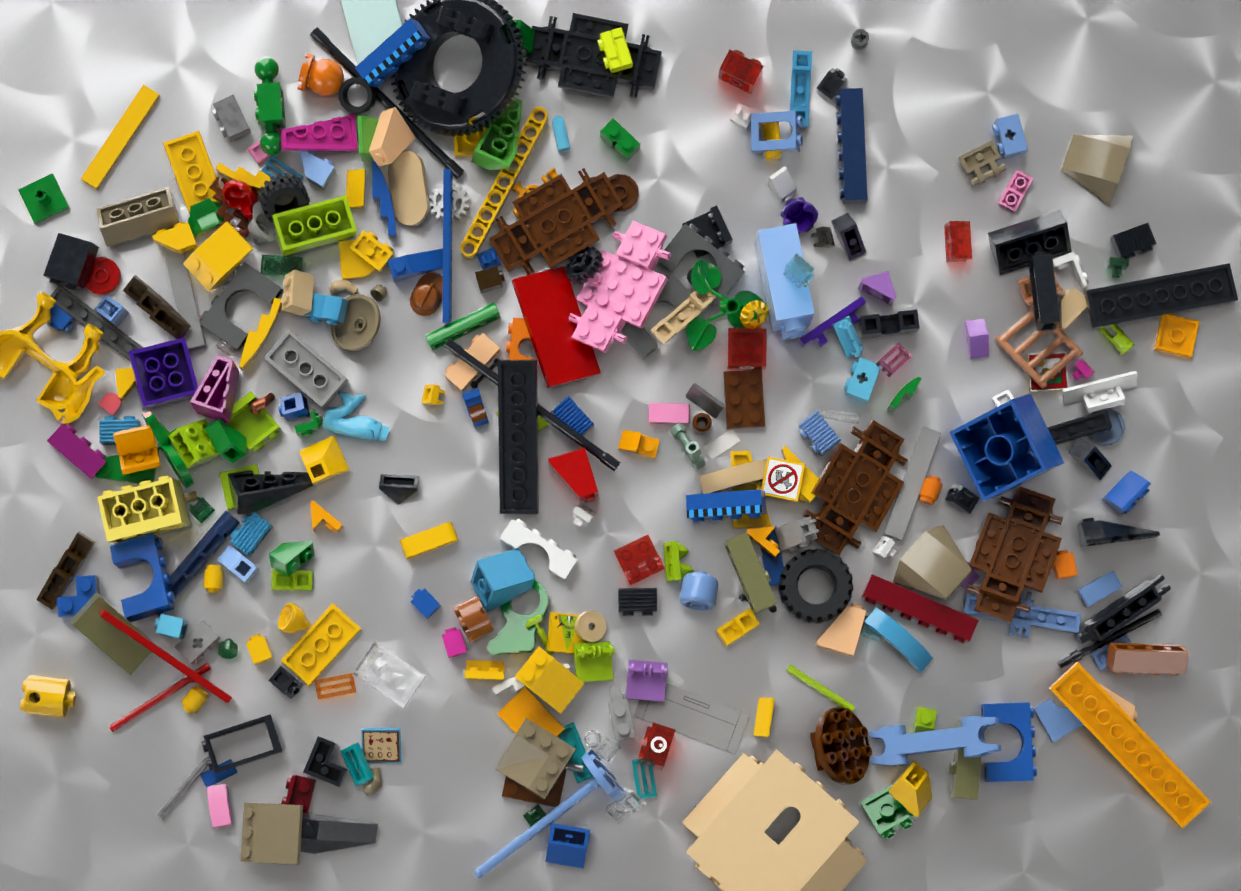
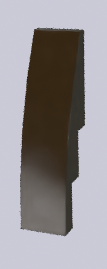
[123,275,191,339]
[36,531,96,610]

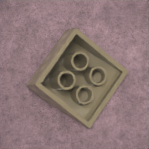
[240,803,303,865]

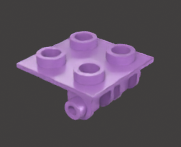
[626,660,667,702]

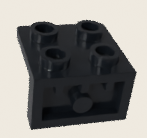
[682,205,733,258]

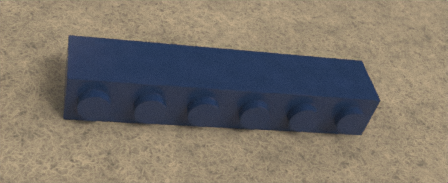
[835,88,868,204]

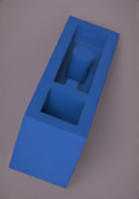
[388,248,443,282]

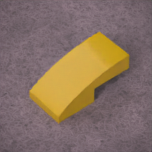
[715,608,760,647]

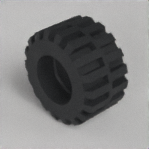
[259,173,310,222]

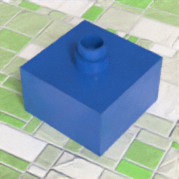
[949,394,1064,502]

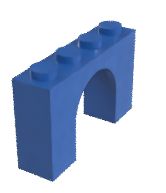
[110,533,175,622]
[981,702,1037,782]

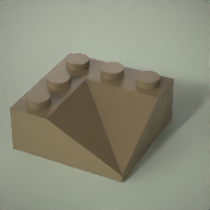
[495,718,576,800]

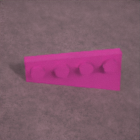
[280,113,357,152]

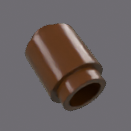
[692,413,712,434]

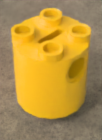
[20,675,76,718]

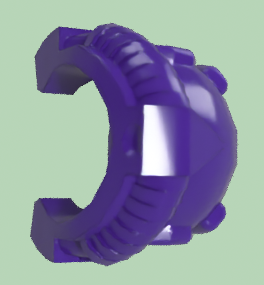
[780,197,819,234]

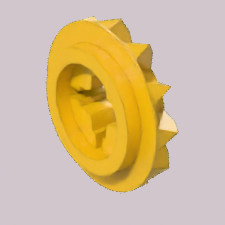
[740,300,770,330]

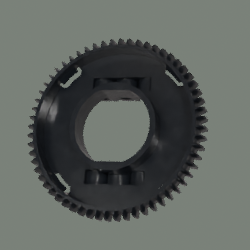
[390,0,527,137]

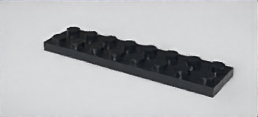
[1084,263,1238,329]
[498,360,539,514]

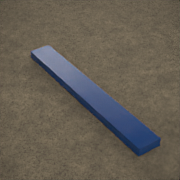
[442,169,453,323]

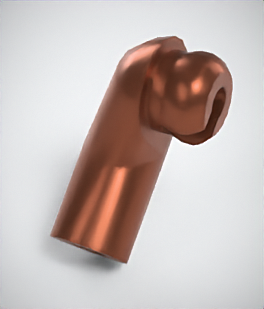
[249,392,275,415]

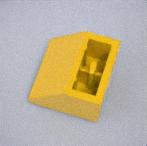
[888,760,932,818]

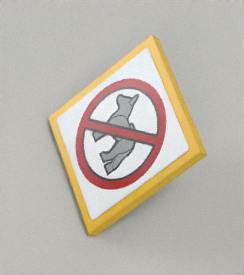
[761,457,806,502]

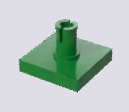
[18,173,70,224]

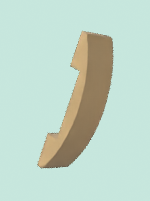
[650,290,716,345]
[699,459,767,494]

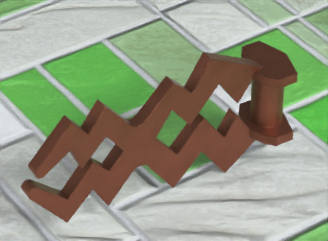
[209,177,249,238]

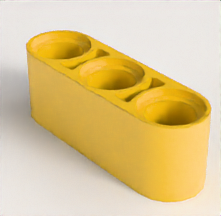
[400,522,459,559]

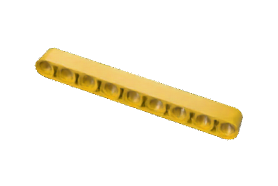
[460,107,548,260]

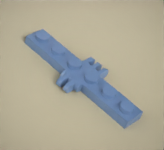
[963,591,1081,638]

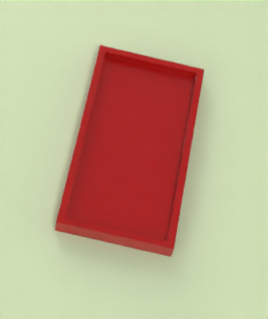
[511,266,601,389]

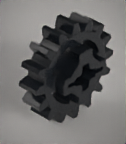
[564,247,604,285]

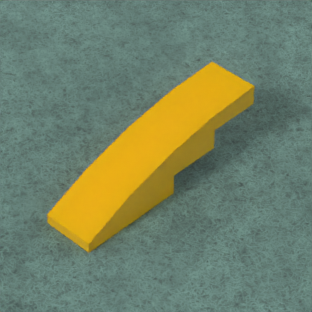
[215,162,292,197]
[239,298,282,370]

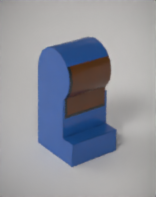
[462,388,489,428]

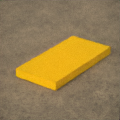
[163,131,223,214]
[281,603,362,687]

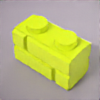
[597,27,633,73]

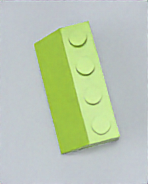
[272,195,357,256]

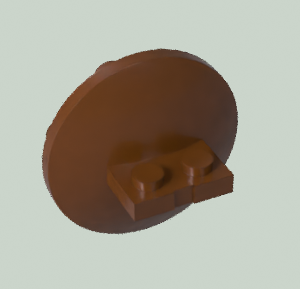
[810,707,872,785]

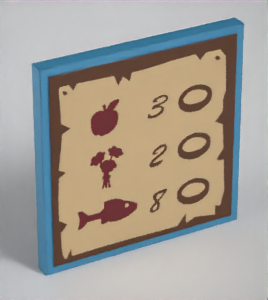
[361,728,402,763]

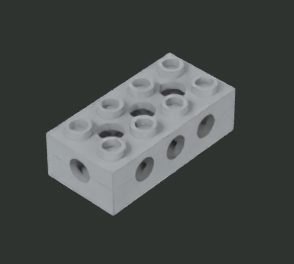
[264,329,349,410]

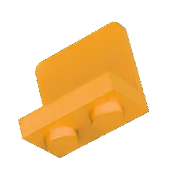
[113,425,161,475]

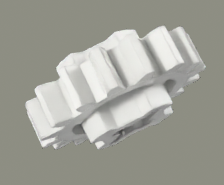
[429,182,470,223]

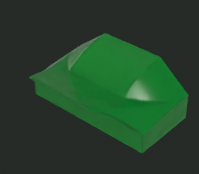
[187,198,230,238]

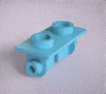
[833,316,864,358]

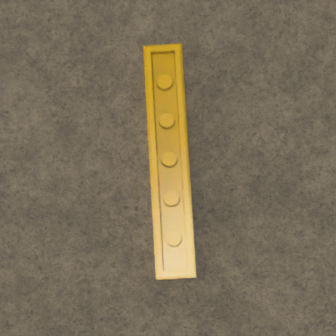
[81,84,160,190]

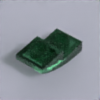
[260,255,303,276]

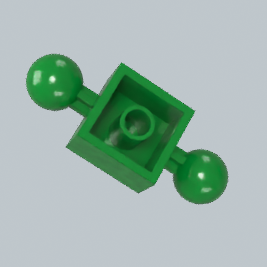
[254,57,286,155]

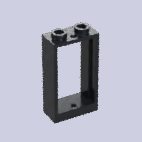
[1028,252,1060,332]
[201,714,283,774]

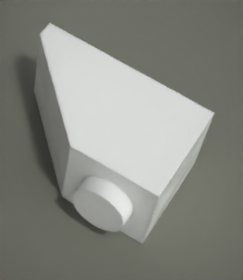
[767,166,797,203]

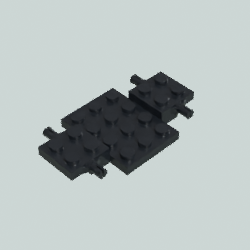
[525,13,662,98]

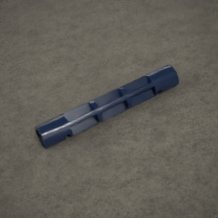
[157,510,240,617]

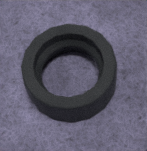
[338,78,377,113]

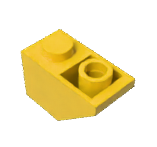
[152,222,198,254]

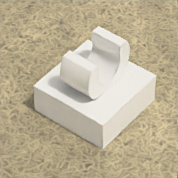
[730,103,756,130]
[573,502,596,527]
[872,536,898,558]

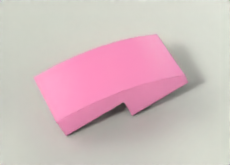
[998,170,1033,212]
[649,403,690,423]
[207,784,232,828]

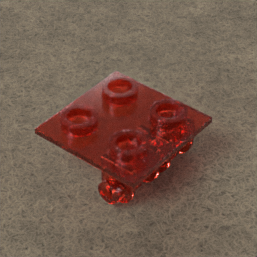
[614,535,665,585]

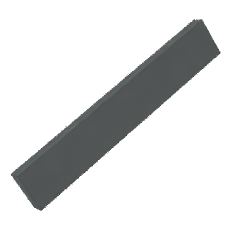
[50,285,144,361]

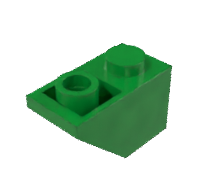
[205,418,247,463]
[269,541,315,578]

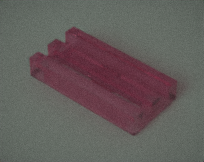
[876,343,912,377]

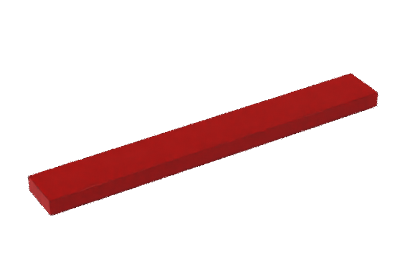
[99,608,232,703]

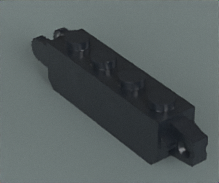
[1076,574,1171,644]

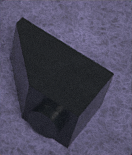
[831,213,866,261]
[1068,438,1112,480]

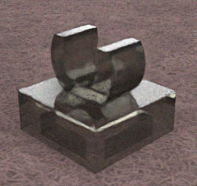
[811,227,835,248]

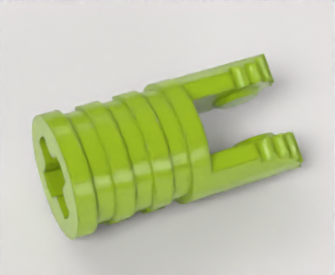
[1100,324,1135,355]

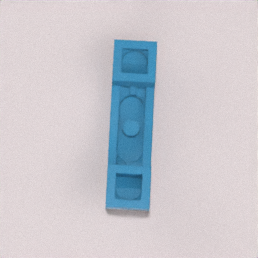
[789,50,812,127]
[863,607,933,673]

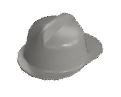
[248,201,277,244]

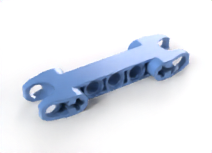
[869,716,1001,766]

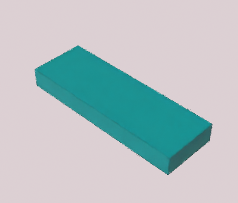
[558,722,594,783]

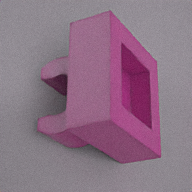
[1072,358,1095,380]

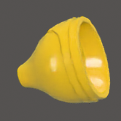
[278,603,310,633]

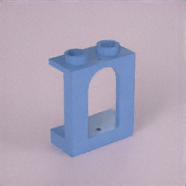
[751,111,803,155]

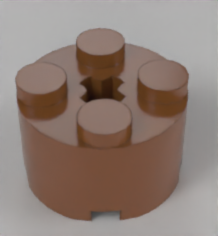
[453,596,494,642]

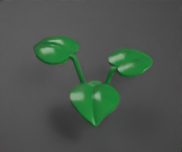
[686,260,768,351]

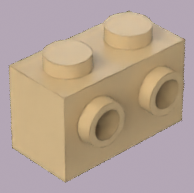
[281,270,314,316]

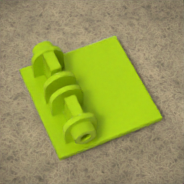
[573,641,615,682]

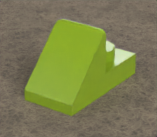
[913,707,937,733]

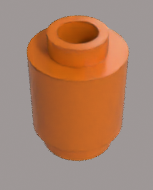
[919,475,943,505]

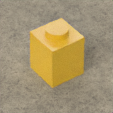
[246,634,274,665]

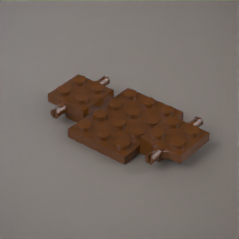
[489,168,623,275]
[803,420,908,556]
[966,486,1063,624]

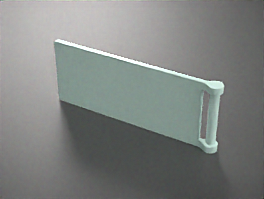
[341,0,403,64]

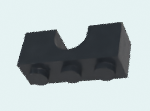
[859,309,920,338]

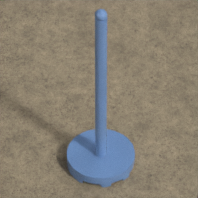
[474,749,626,878]

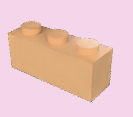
[445,333,501,393]

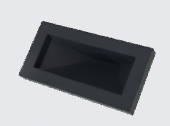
[379,474,419,505]

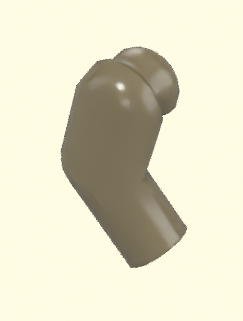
[363,767,382,795]

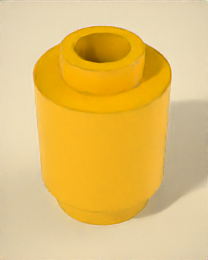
[203,565,224,593]
[181,685,209,714]

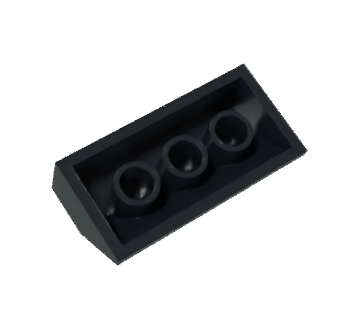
[988,210,1072,275]

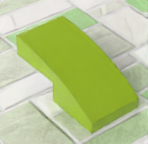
[271,570,312,590]

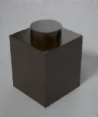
[475,266,505,294]

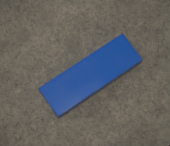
[760,526,784,586]

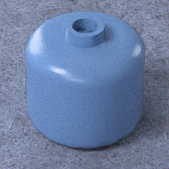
[680,571,718,611]

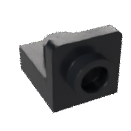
[816,68,847,99]
[945,484,980,514]
[268,666,303,699]

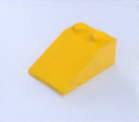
[183,221,253,291]
[515,646,585,714]

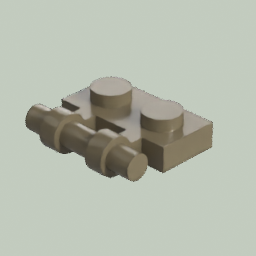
[958,140,1007,186]

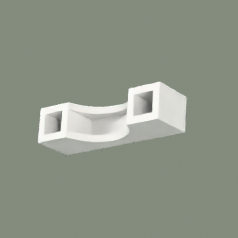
[500,519,578,581]

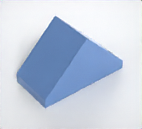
[94,295,129,328]

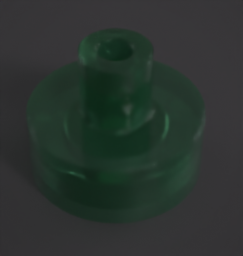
[218,638,238,659]

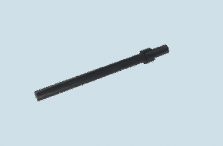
[1057,609,1162,669]

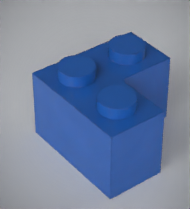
[57,575,100,618]

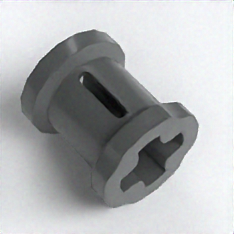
[851,29,869,50]

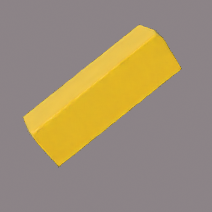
[763,122,781,160]
[346,169,366,209]
[754,697,775,738]

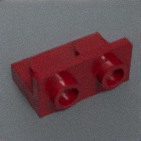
[281,774,316,813]

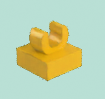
[421,384,445,405]

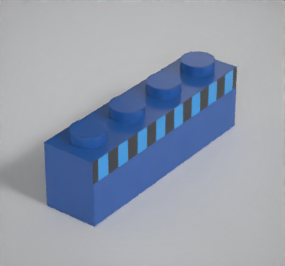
[355,18,430,87]
[686,489,766,523]

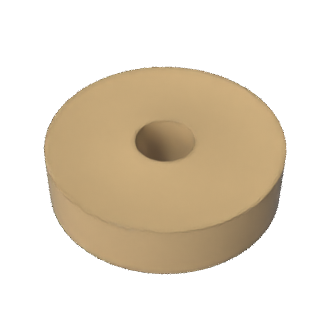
[575,611,606,642]

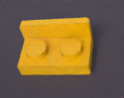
[349,230,394,272]
[465,660,505,681]

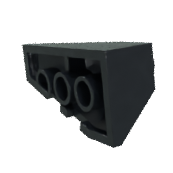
[228,471,313,515]
[1078,518,1160,547]
[300,813,378,854]

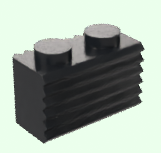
[1110,223,1157,260]
[618,588,657,616]

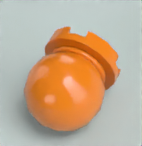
[297,53,344,96]

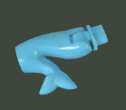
[322,391,390,441]

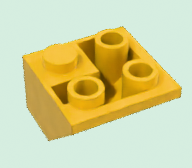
[299,435,349,486]

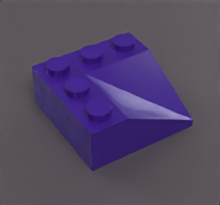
[128,338,198,411]

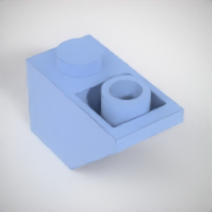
[299,151,336,190]
[217,545,259,584]

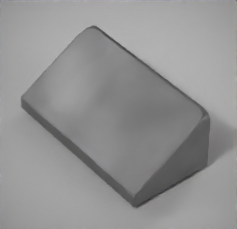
[686,383,725,418]

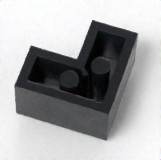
[303,736,348,787]

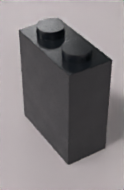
[43,233,99,291]

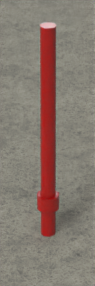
[109,663,211,732]

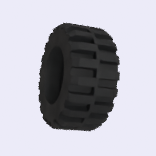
[778,548,853,624]

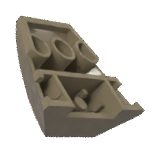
[1061,135,1133,206]
[893,525,973,600]

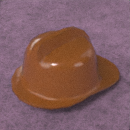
[410,272,443,316]

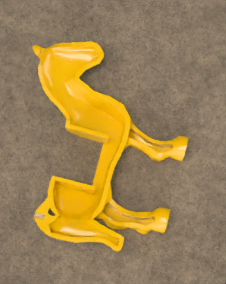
[0,291,105,424]

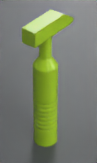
[525,614,555,655]

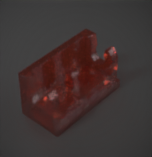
[944,221,972,262]

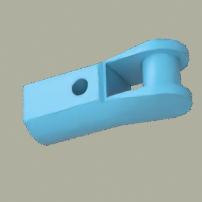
[552,116,570,152]

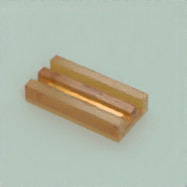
[314,673,356,700]

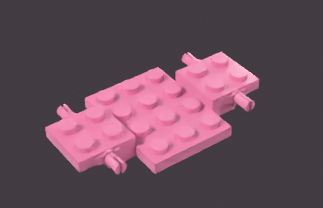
[569,221,671,353]

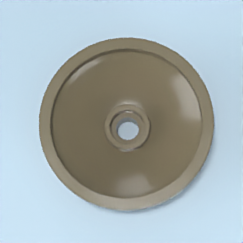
[331,294,381,351]

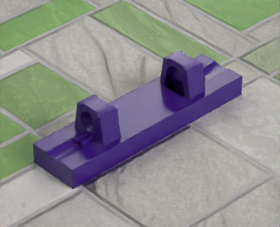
[798,296,866,347]

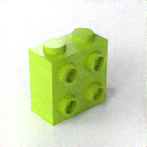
[168,419,220,469]

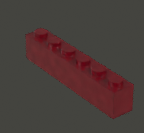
[861,574,979,644]

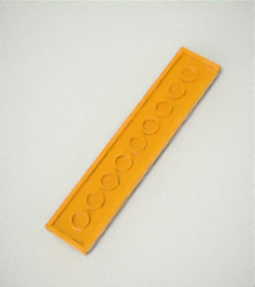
[1049,661,1211,828]

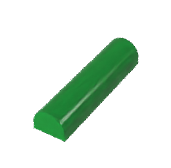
[425,302,500,351]

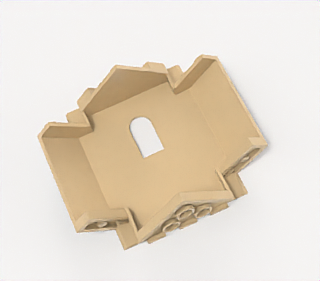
[682,749,867,891]

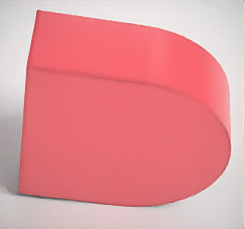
[98,393,122,416]

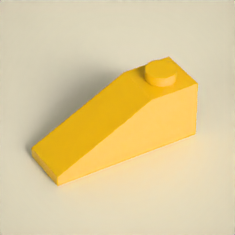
[781,446,819,504]

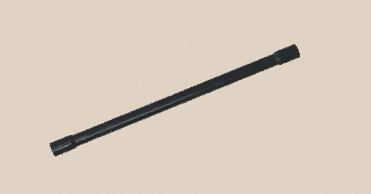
[310,27,464,179]
[443,339,621,471]

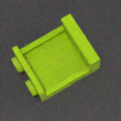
[229,391,281,453]

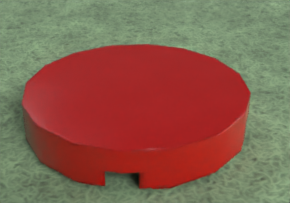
[86,257,121,295]

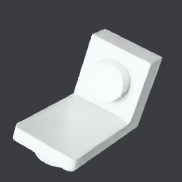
[1053,251,1089,291]

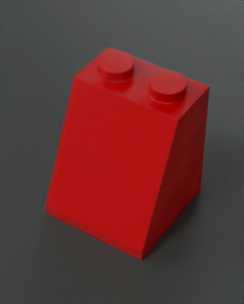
[548,448,598,503]

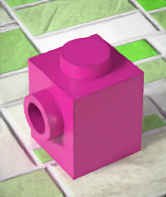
[442,627,468,658]

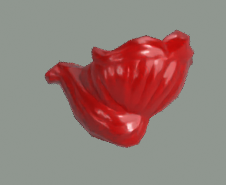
[222,180,258,220]

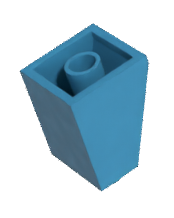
[470,548,535,612]

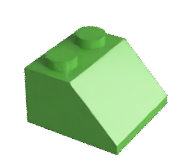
[357,116,379,162]

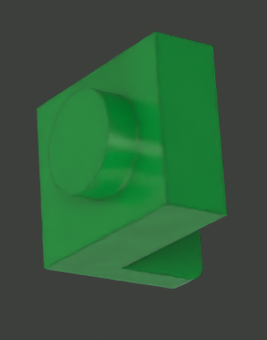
[294,409,322,437]

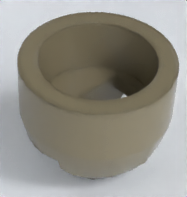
[370,285,387,301]

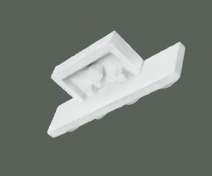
[1062,371,1138,413]

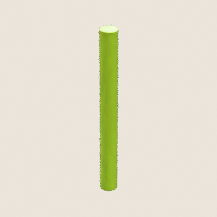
[786,664,855,711]

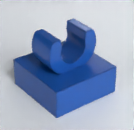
[477,247,502,270]

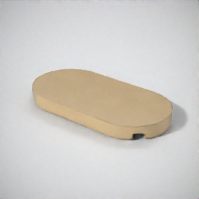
[388,151,430,226]

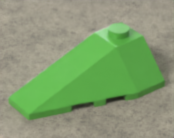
[471,97,522,170]

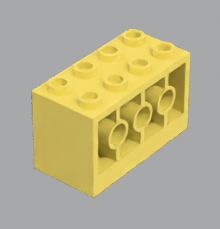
[97,476,190,544]

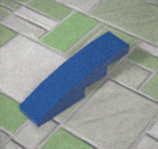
[372,160,397,238]

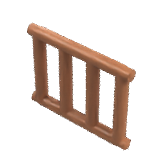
[995,306,1083,389]

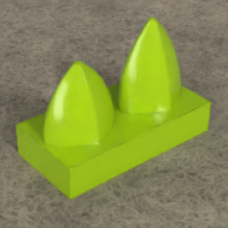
[663,541,694,582]

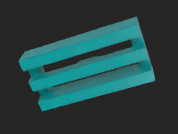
[340,742,374,786]
[632,758,657,799]

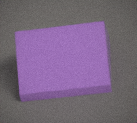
[858,271,896,306]

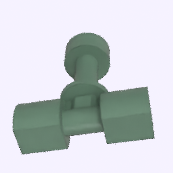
[670,423,706,470]

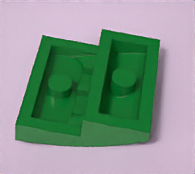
[886,377,922,413]

